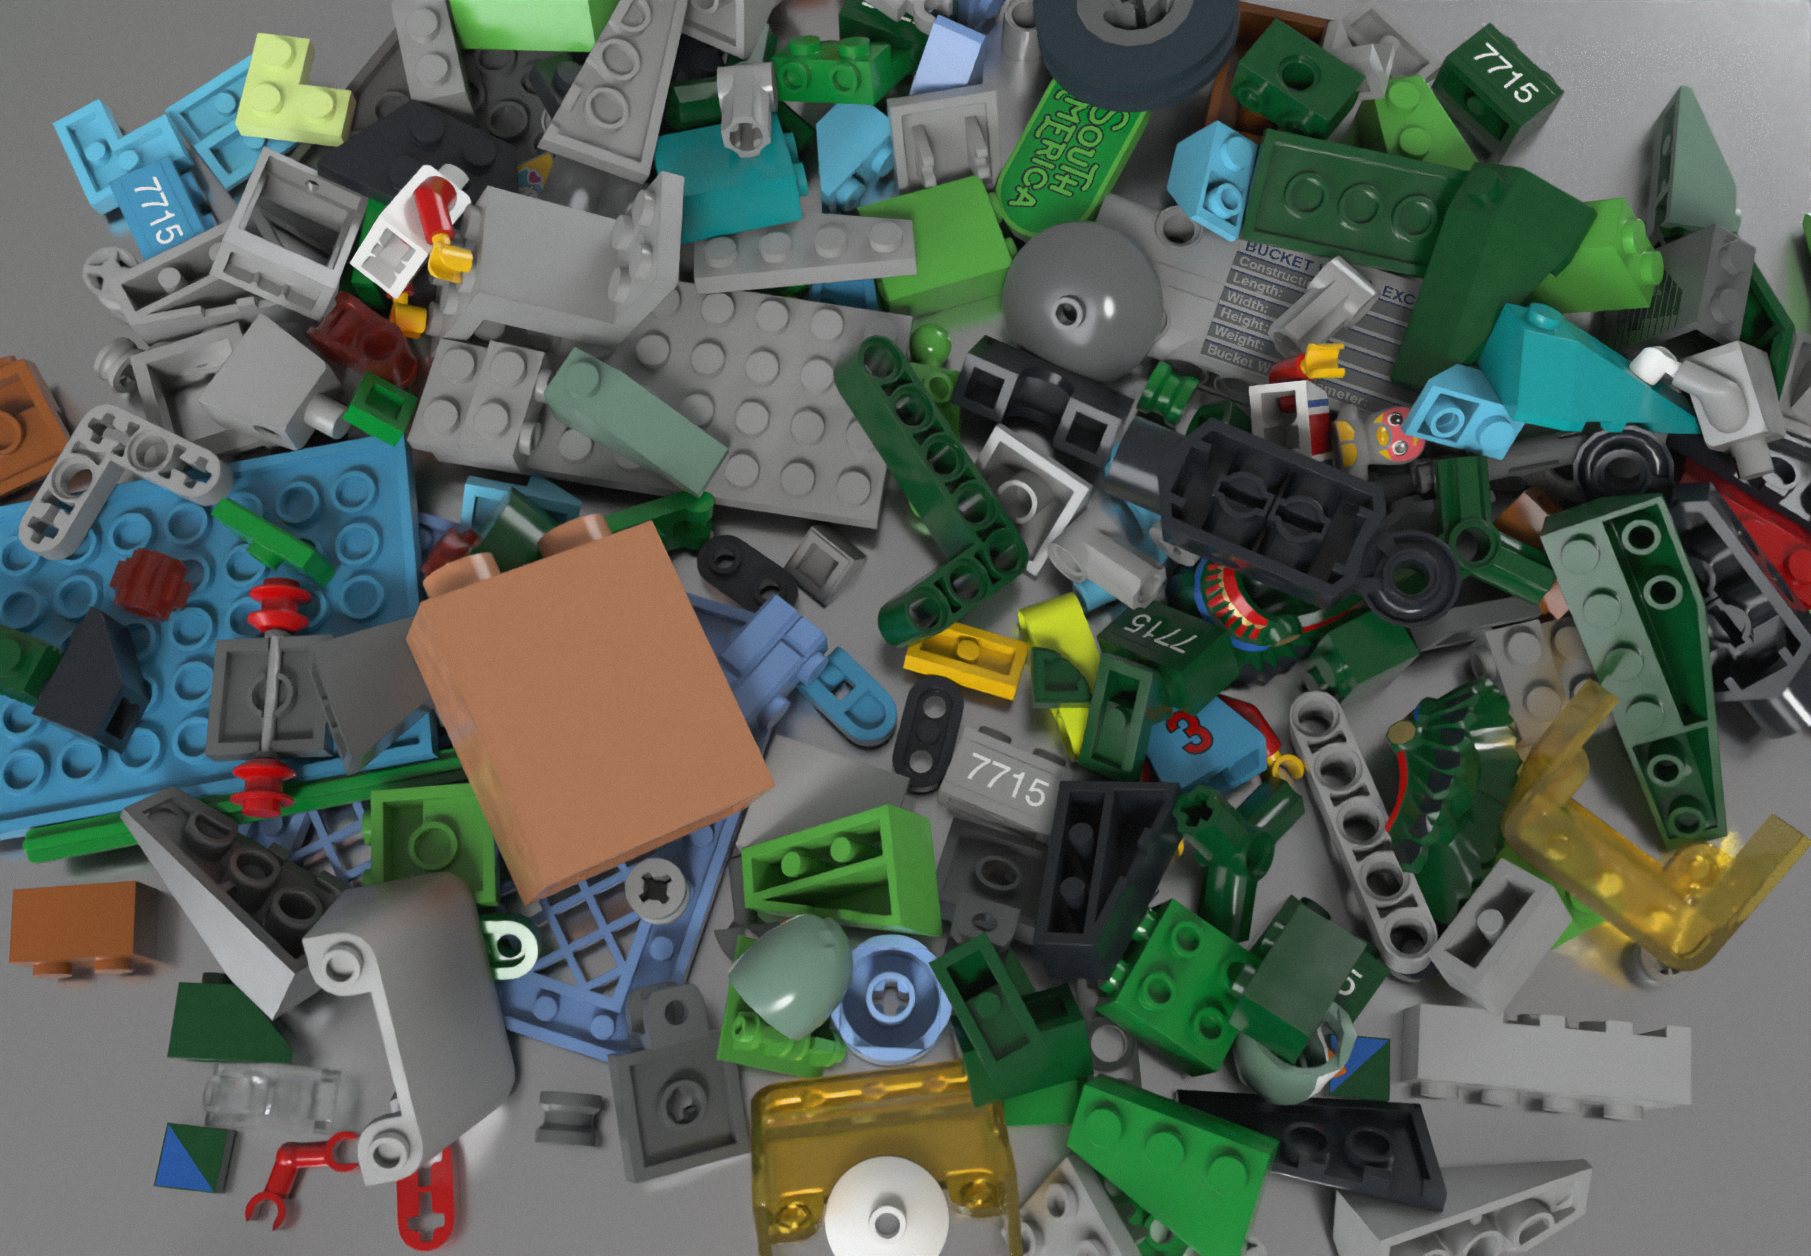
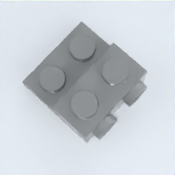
[407,338,556,473]
[1470,616,1616,749]

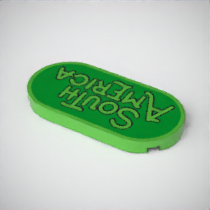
[995,78,1152,243]

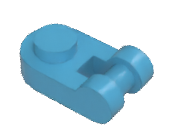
[796,646,897,747]

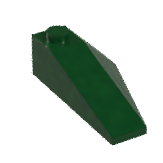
[1390,162,1598,391]

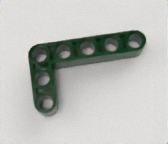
[833,335,1029,649]

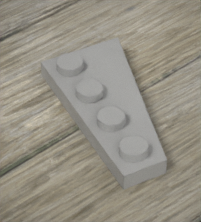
[694,212,917,295]

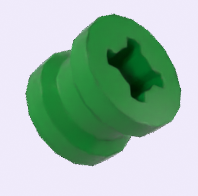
[1136,360,1201,429]

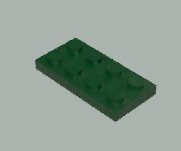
[1238,128,1469,279]

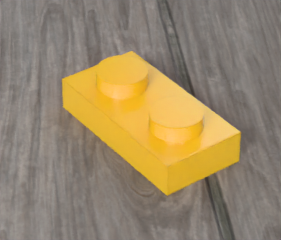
[903,622,1030,701]

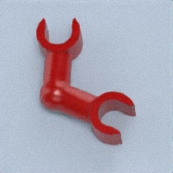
[245,1131,361,1231]

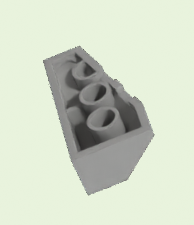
[1333,1159,1593,1256]

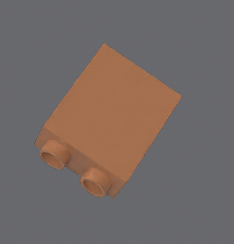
[406,513,776,907]

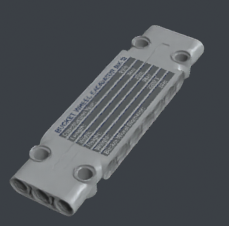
[1063,193,1679,506]

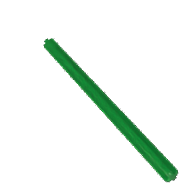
[23,748,469,864]

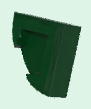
[1031,647,1092,708]

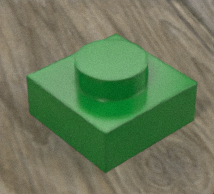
[342,370,418,447]

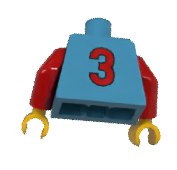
[1138,694,1304,856]

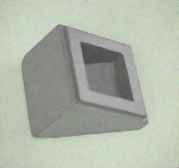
[783,524,867,605]

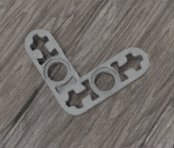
[19,404,234,561]

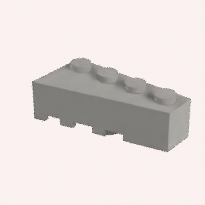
[1401,1003,1692,1121]

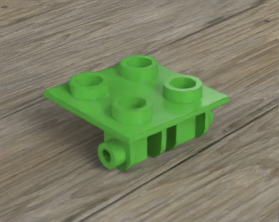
[716,935,847,1081]

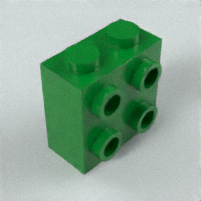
[1093,898,1263,1077]

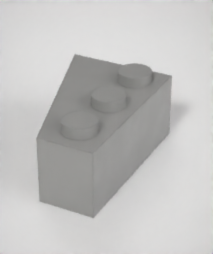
[106,206,324,347]

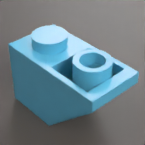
[816,103,894,215]
[1166,120,1258,242]
[1401,364,1525,460]

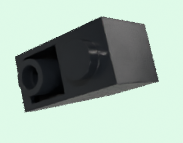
[31,606,150,754]

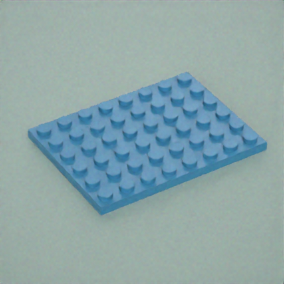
[0,432,440,840]

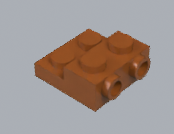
[0,356,71,499]

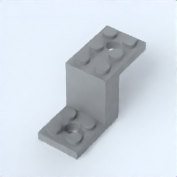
[424,171,684,357]

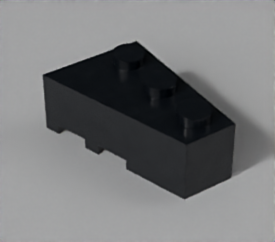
[1032,781,1183,981]

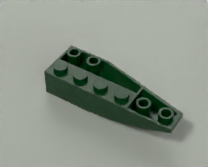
[1540,493,1728,851]

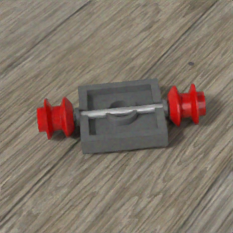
[205,577,336,818]

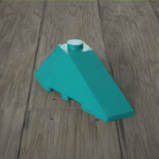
[1477,303,1702,434]

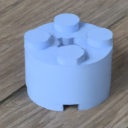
[831,934,952,1066]

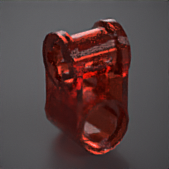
[304,290,420,389]

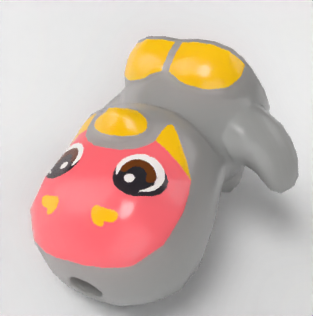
[1330,404,1426,481]

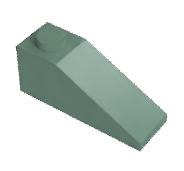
[1650,85,1742,235]
[543,346,729,499]

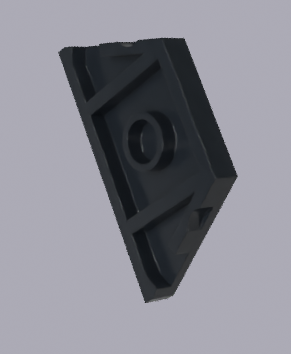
[317,99,519,229]

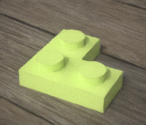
[235,33,357,147]

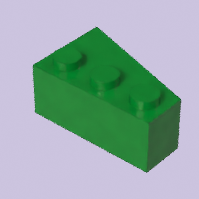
[1066,1073,1280,1256]

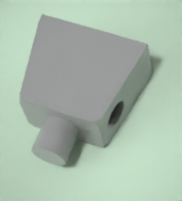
[198,313,351,451]

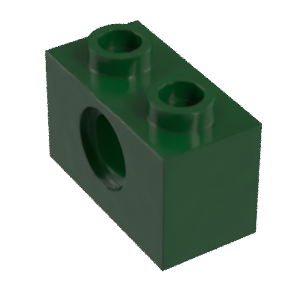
[1229,18,1366,141]

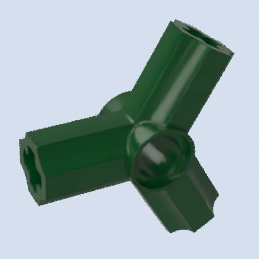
[663,23,817,160]
[1392,456,1556,605]
[1171,776,1305,943]

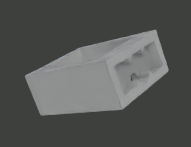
[209,146,368,322]
[130,322,287,472]

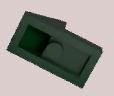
[1078,652,1174,782]
[929,932,1048,1079]

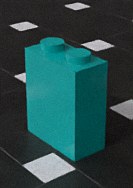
[654,113,809,244]

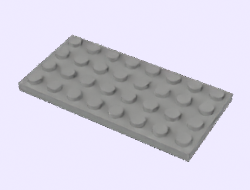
[433,281,913,529]

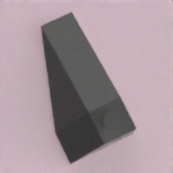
[120,786,351,1021]

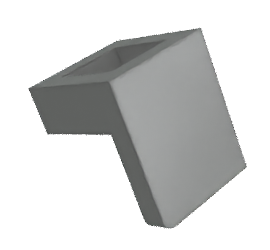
[1322,20,1395,101]

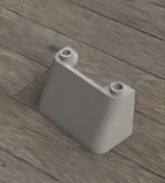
[302,872,515,1187]

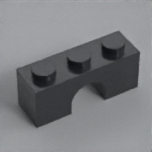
[950,335,1135,468]

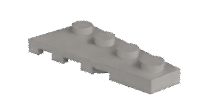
[537,0,688,185]

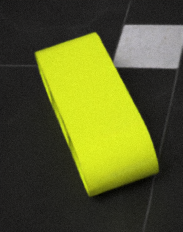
[1018,592,1100,762]

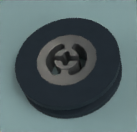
[1033,0,1239,112]

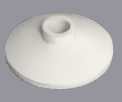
[825,1155,949,1256]

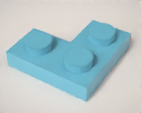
[53,99,195,215]

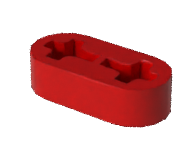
[396,1142,461,1251]

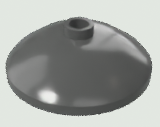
[1003,221,1163,385]

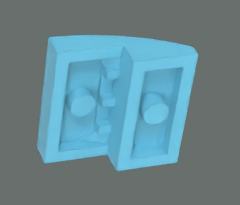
[164,54,301,192]

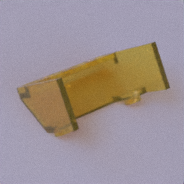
[1500,678,1811,971]
[751,1060,1023,1256]

